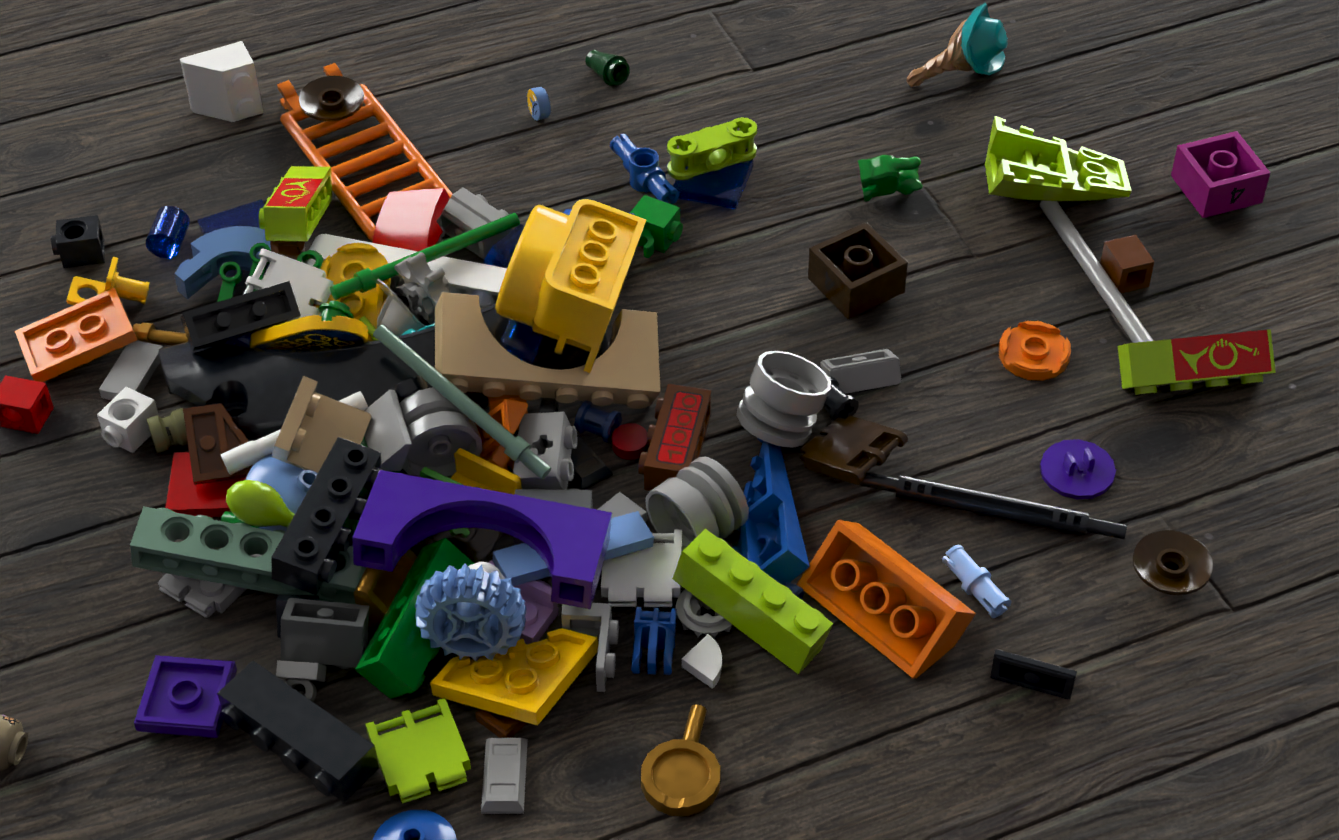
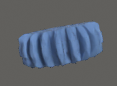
[415,563,526,662]

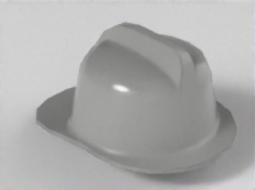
[376,279,425,336]

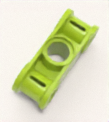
[667,117,757,180]

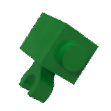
[630,195,683,258]

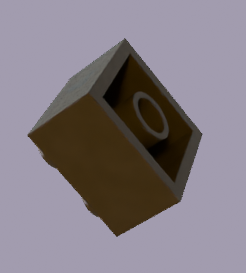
[808,222,908,319]

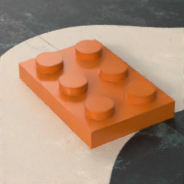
[15,288,138,382]

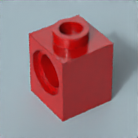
[0,375,54,434]

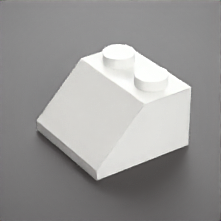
[180,41,264,122]

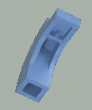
[174,226,271,300]

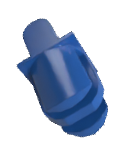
[631,607,677,675]

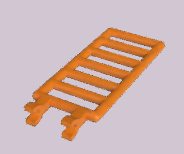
[277,63,452,241]

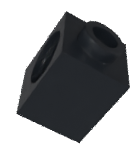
[51,215,105,268]

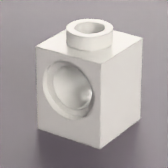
[97,387,159,453]

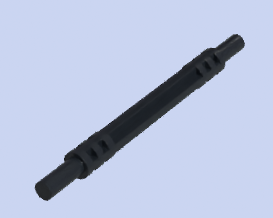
[859,472,1127,540]

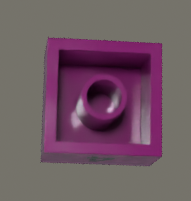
[1171,131,1270,218]

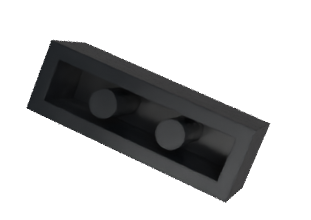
[181,281,301,352]

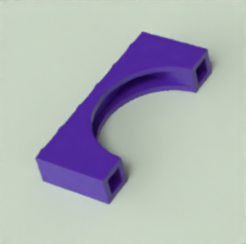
[352,470,612,609]

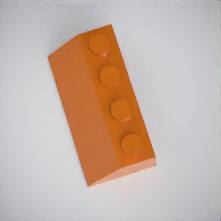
[796,520,976,678]

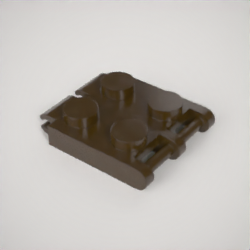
[798,415,908,485]

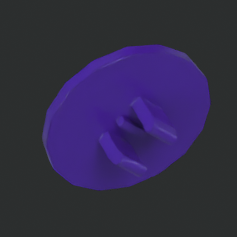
[1040,439,1116,499]

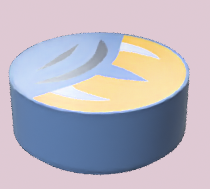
[527,87,551,121]

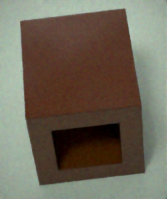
[1100,235,1154,293]

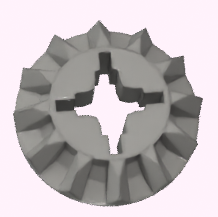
[676,589,732,638]

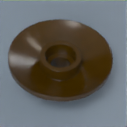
[299,76,364,121]
[1133,530,1213,595]

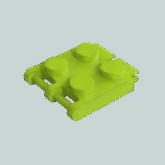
[365,698,471,804]

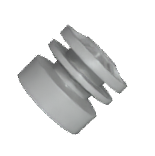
[736,351,831,448]
[646,456,749,551]

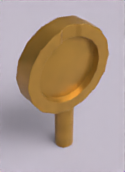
[641,704,720,816]

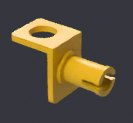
[67,257,150,305]

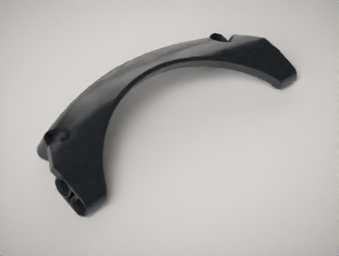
[158,303,608,441]

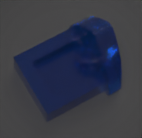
[483,224,524,268]

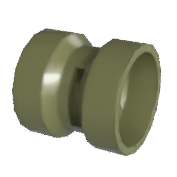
[146,408,188,454]

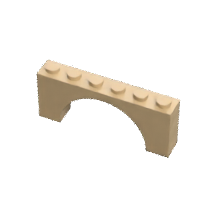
[435,292,660,409]

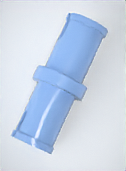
[942,545,1011,618]

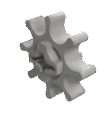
[394,252,451,325]

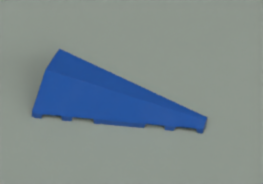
[732,438,810,585]

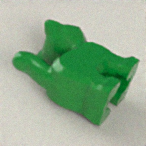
[858,155,923,202]

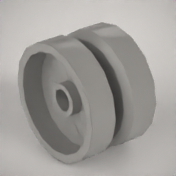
[400,387,483,478]

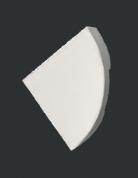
[682,634,722,689]

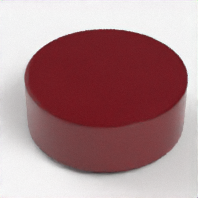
[611,423,649,460]

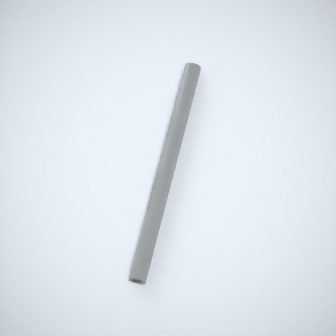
[1040,200,1154,343]

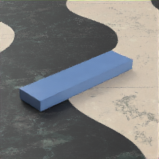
[493,511,654,587]

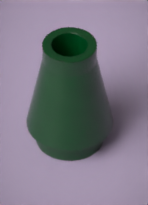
[585,50,630,86]

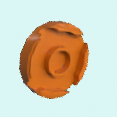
[999,321,1071,381]

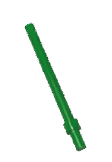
[330,213,520,300]

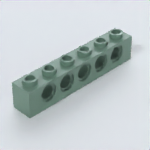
[130,506,366,604]

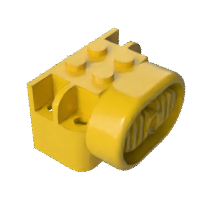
[495,199,646,373]

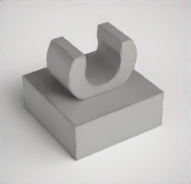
[276,660,327,702]

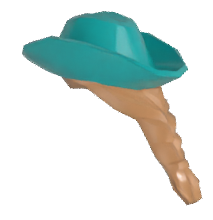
[906,3,1008,87]

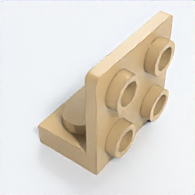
[272,376,371,473]

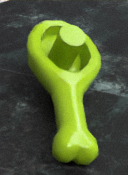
[226,480,295,528]

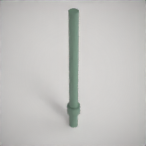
[373,324,551,480]

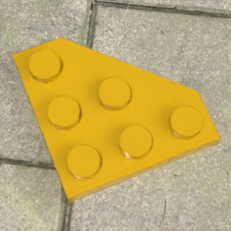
[430,628,598,726]

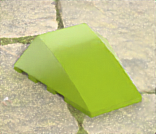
[985,116,1132,201]

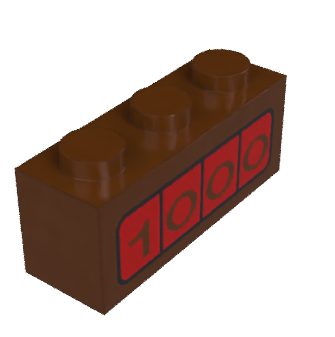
[638,384,711,491]

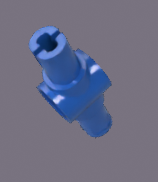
[610,134,679,204]

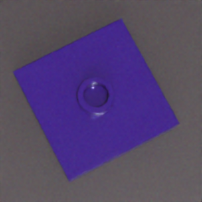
[134,655,237,738]

